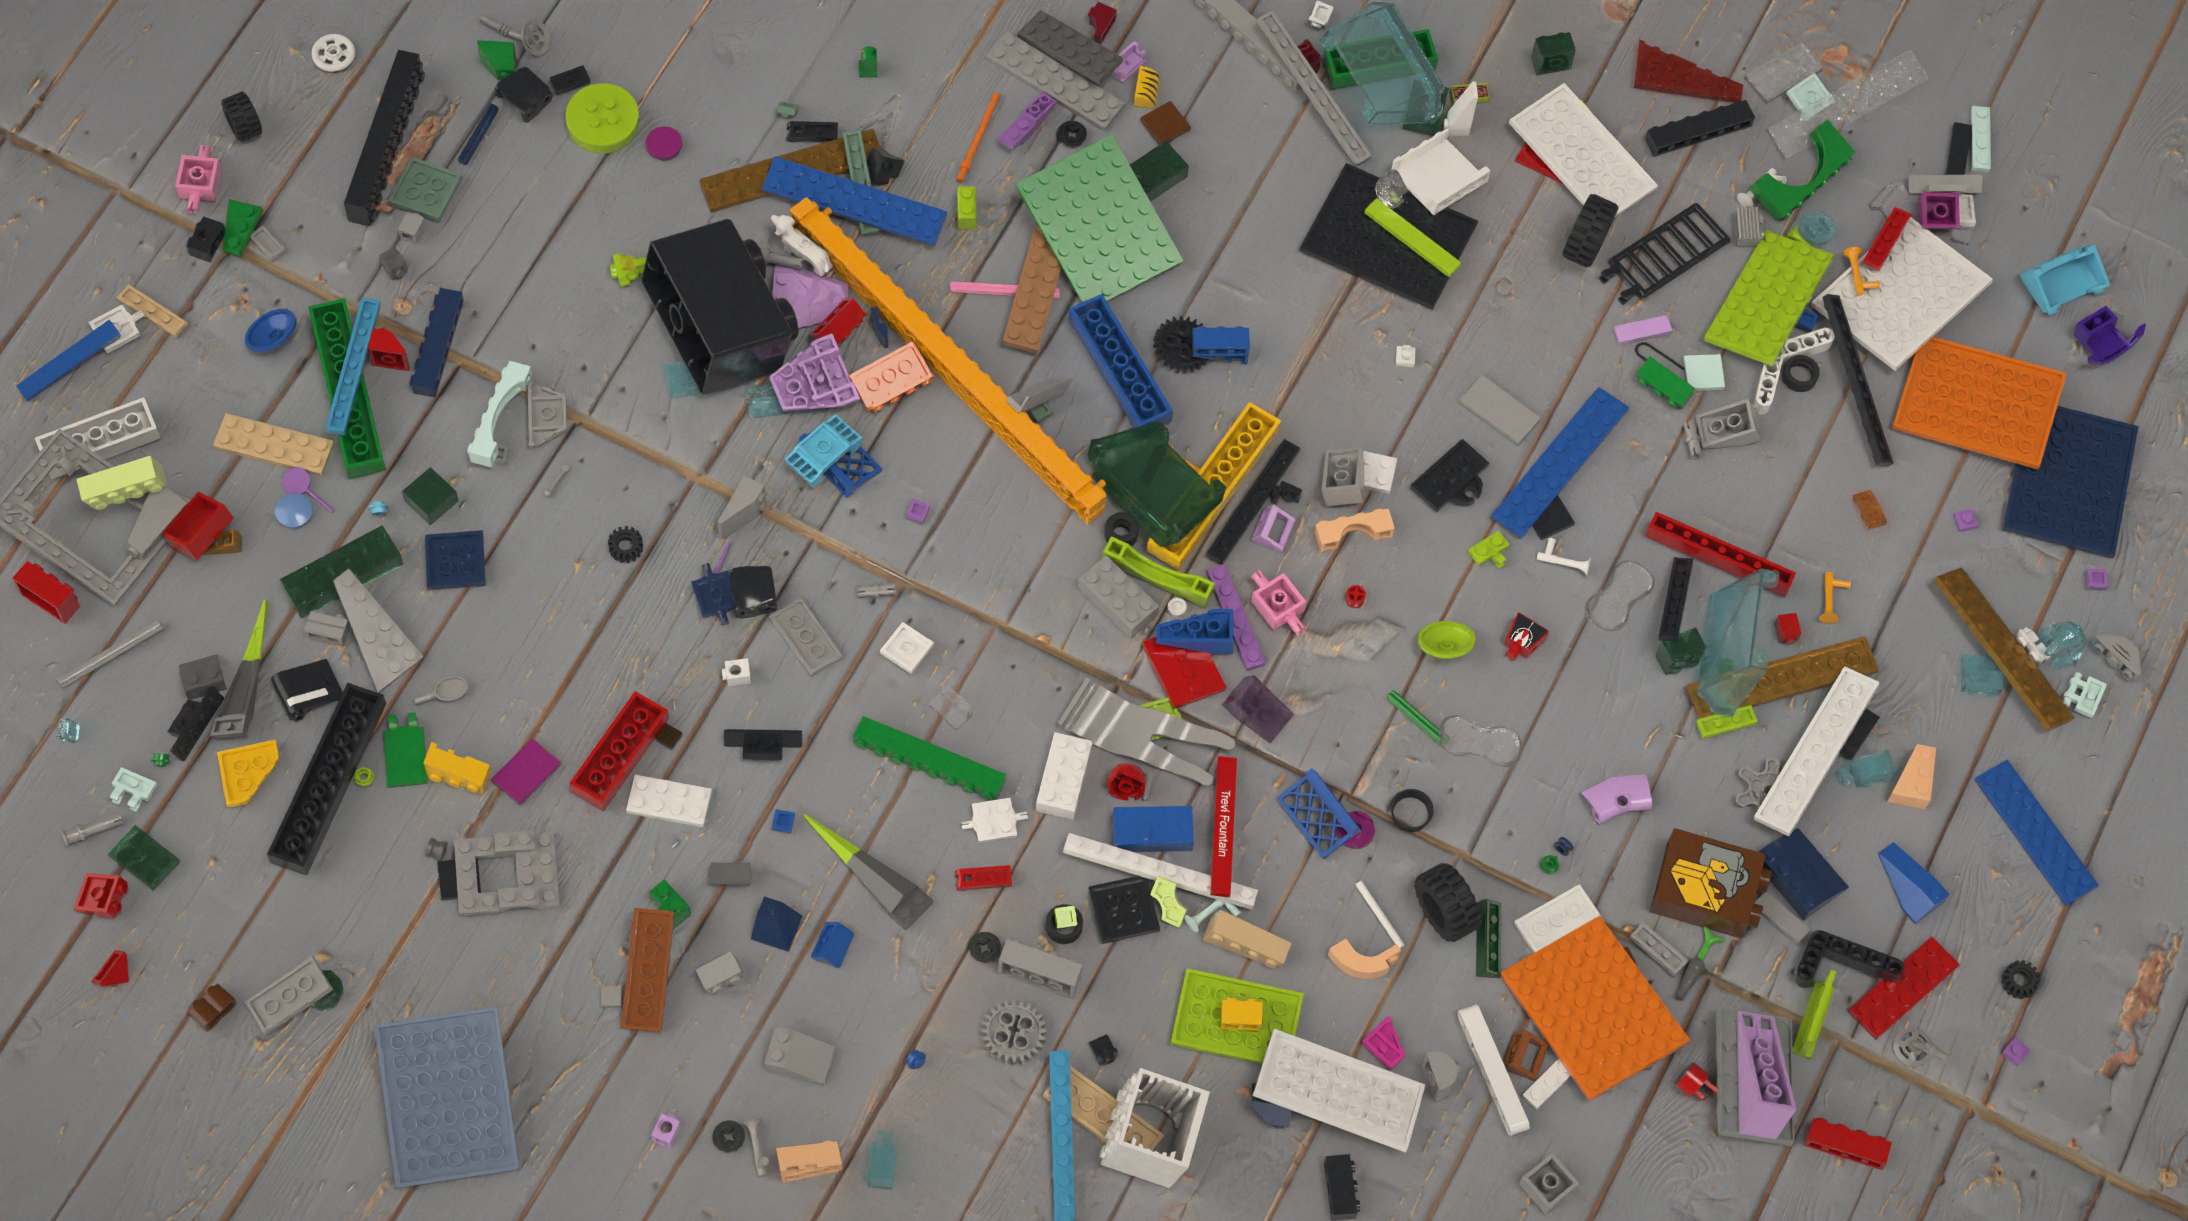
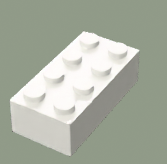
[1036,732,1092,820]

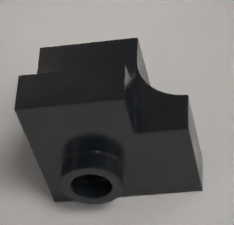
[867,148,905,184]

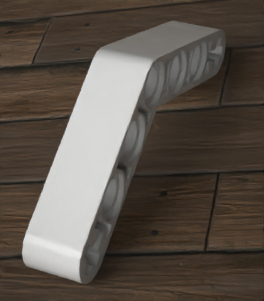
[1753,328,1835,414]

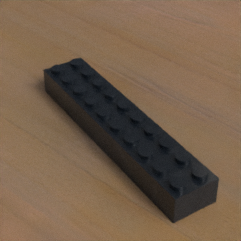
[344,50,425,226]
[267,682,386,875]

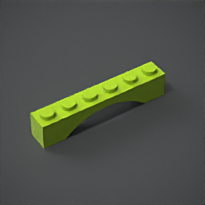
[1102,537,1215,608]

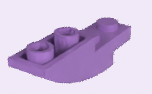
[998,92,1057,150]

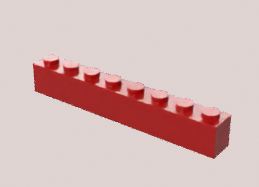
[1645,512,1796,597]

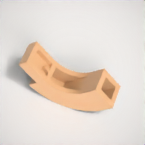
[1328,939,1401,979]

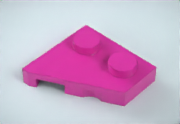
[1362,1016,1405,1071]

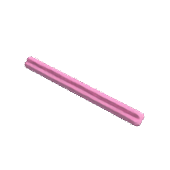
[950,281,1060,298]

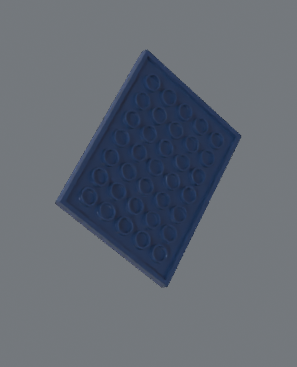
[2002,406,2139,558]

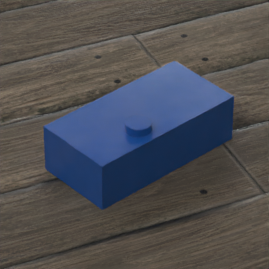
[1113,806,1194,852]

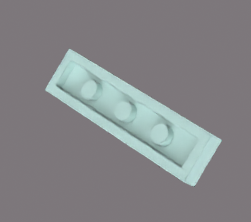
[1971,106,1991,173]

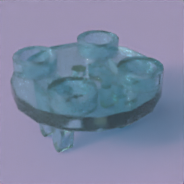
[1799,210,1836,245]

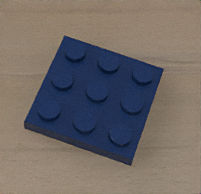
[425,530,486,590]

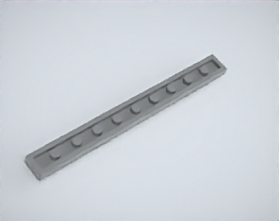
[1257,10,1372,167]

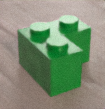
[649,879,691,930]

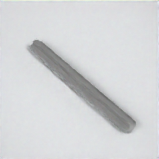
[57,620,163,688]

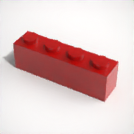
[1804,1118,1892,1170]

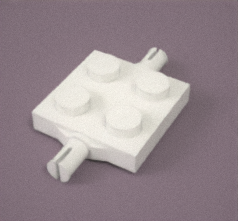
[89,305,145,354]
[961,798,1028,843]

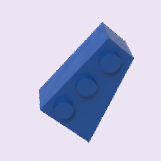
[1192,326,1250,365]

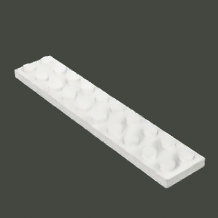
[1754,666,1879,836]

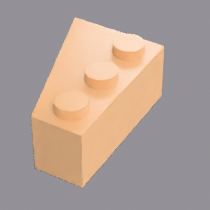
[776,1140,842,1183]

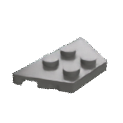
[528,381,567,449]

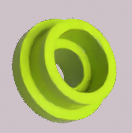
[354,767,374,787]

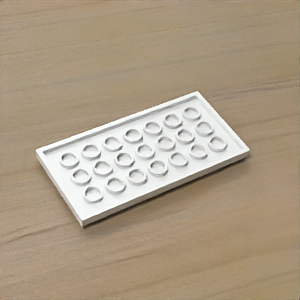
[1509,83,1658,218]
[1253,1029,1425,1152]

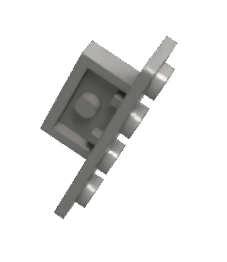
[1908,175,1982,196]

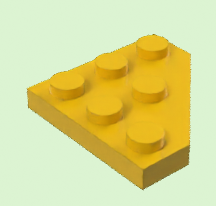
[217,739,280,808]

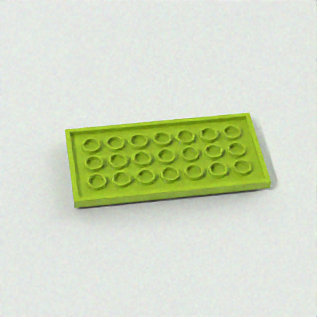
[1704,230,1834,367]

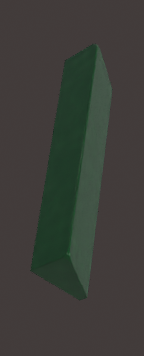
[1476,899,1501,978]

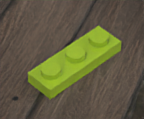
[1696,705,1758,740]

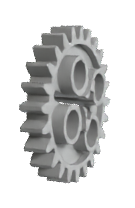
[981,1000,1047,1065]

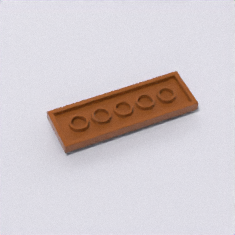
[621,908,675,1032]

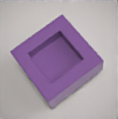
[906,499,930,524]
[1953,509,1979,532]
[2086,569,2108,590]
[2001,1037,2031,1066]

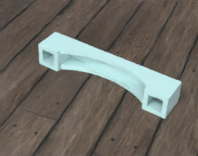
[467,361,532,468]

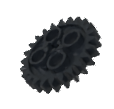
[1153,316,1210,373]

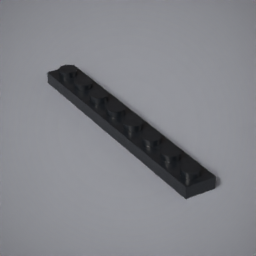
[1206,439,1300,565]

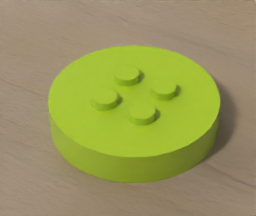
[565,83,640,153]

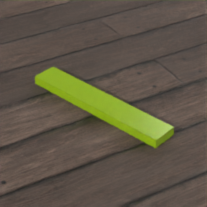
[1364,198,1461,278]

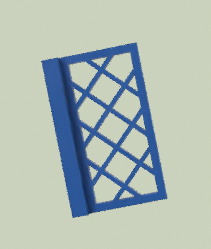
[798,431,882,498]
[1277,768,1362,859]

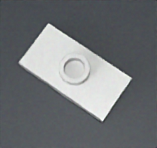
[1959,194,1976,227]

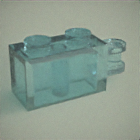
[1838,750,1897,788]
[864,1130,897,1190]

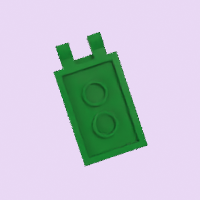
[384,712,428,788]

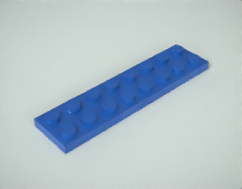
[1975,760,2099,906]

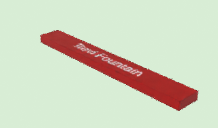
[1210,756,1237,897]

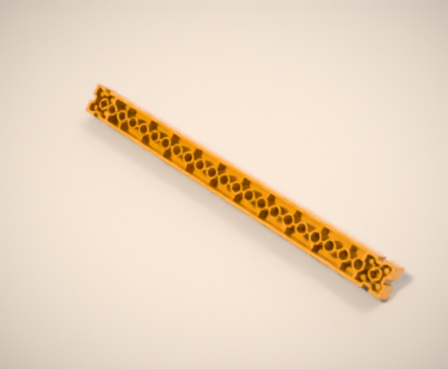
[790,197,1106,525]

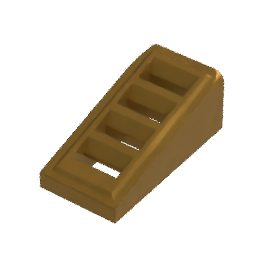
[202,529,242,555]

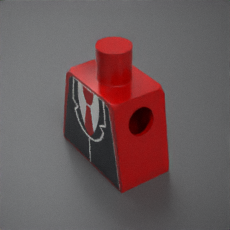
[1504,612,1549,661]

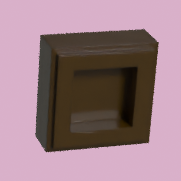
[655,723,683,750]

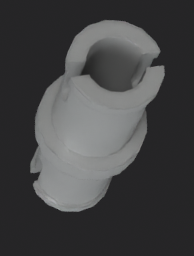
[1683,421,1703,460]
[857,582,896,598]

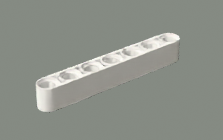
[1457,1004,1530,1136]

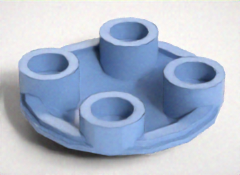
[274,493,314,530]

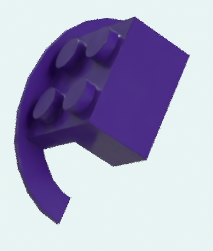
[2074,306,2146,365]

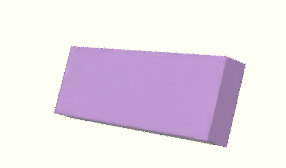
[1613,315,1673,345]

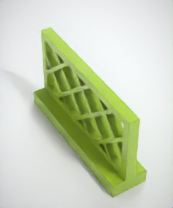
[1793,970,1836,1060]

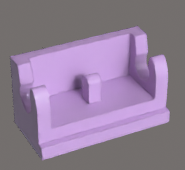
[1111,41,1147,83]

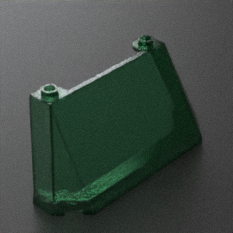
[1087,421,1226,547]

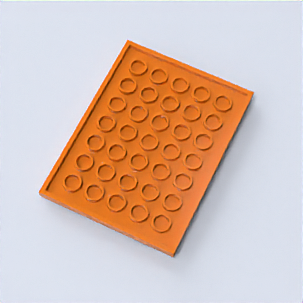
[1892,337,2067,470]
[1500,916,1690,1102]

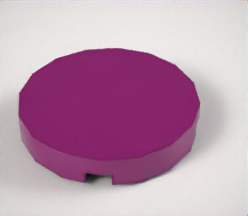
[646,126,682,161]
[1336,811,1375,849]

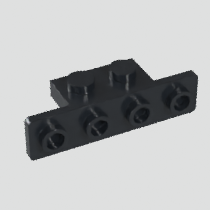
[167,687,224,761]
[724,729,803,760]

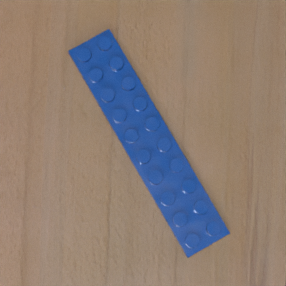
[762,156,947,247]
[1491,387,1629,539]

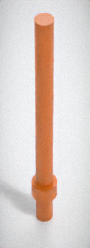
[956,92,1000,183]

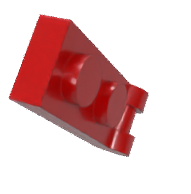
[955,865,1012,891]

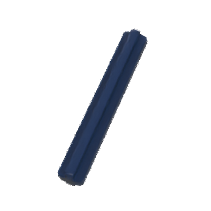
[458,104,499,165]

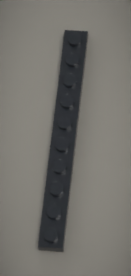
[1822,294,1894,466]

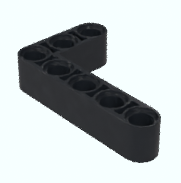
[1796,930,1905,988]

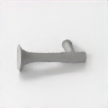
[742,1119,769,1177]

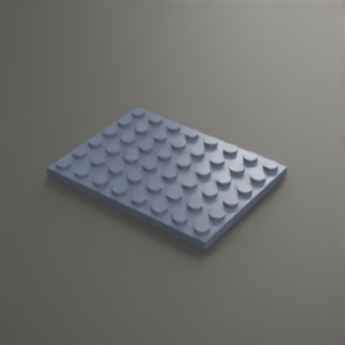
[374,1006,520,1188]

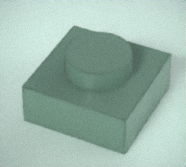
[777,101,799,117]
[1027,402,1053,424]

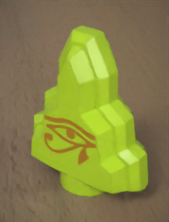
[609,253,646,287]

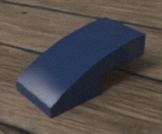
[871,307,888,348]

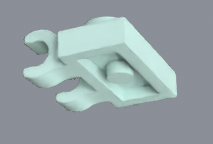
[110,767,157,813]

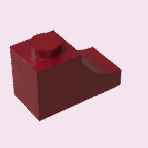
[1088,2,1117,45]

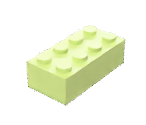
[77,456,167,510]

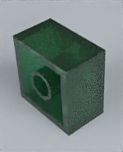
[1531,32,1576,76]
[402,467,459,525]
[1655,627,1706,675]

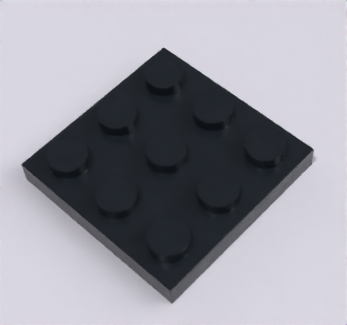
[1088,876,1160,944]

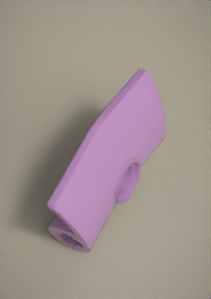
[1582,774,1652,824]

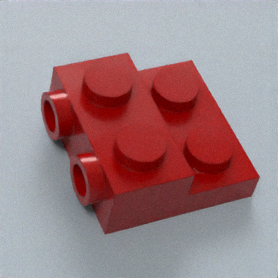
[74,873,128,919]

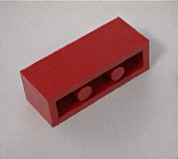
[809,298,867,347]

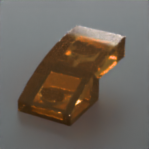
[1853,490,1887,529]

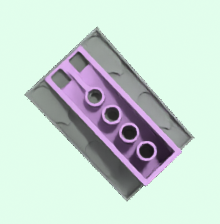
[1716,1006,1797,1146]

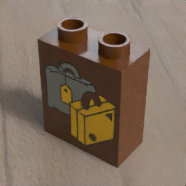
[1650,828,1772,939]

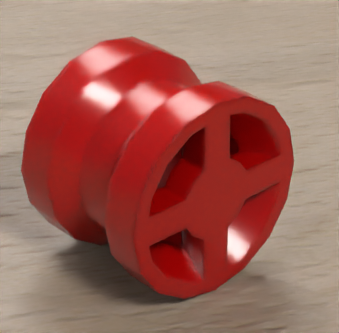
[1346,585,1366,608]

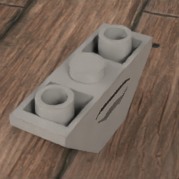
[2091,635,2141,684]

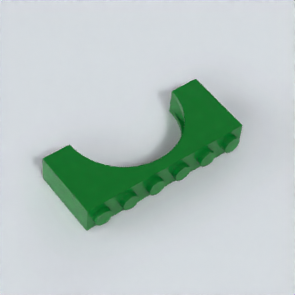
[1748,119,1855,221]

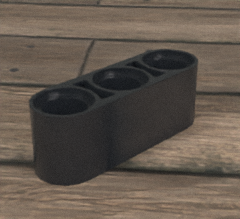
[1839,708,1880,760]

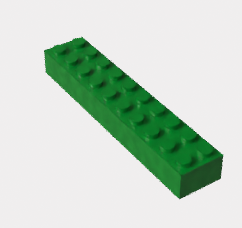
[308,298,386,479]

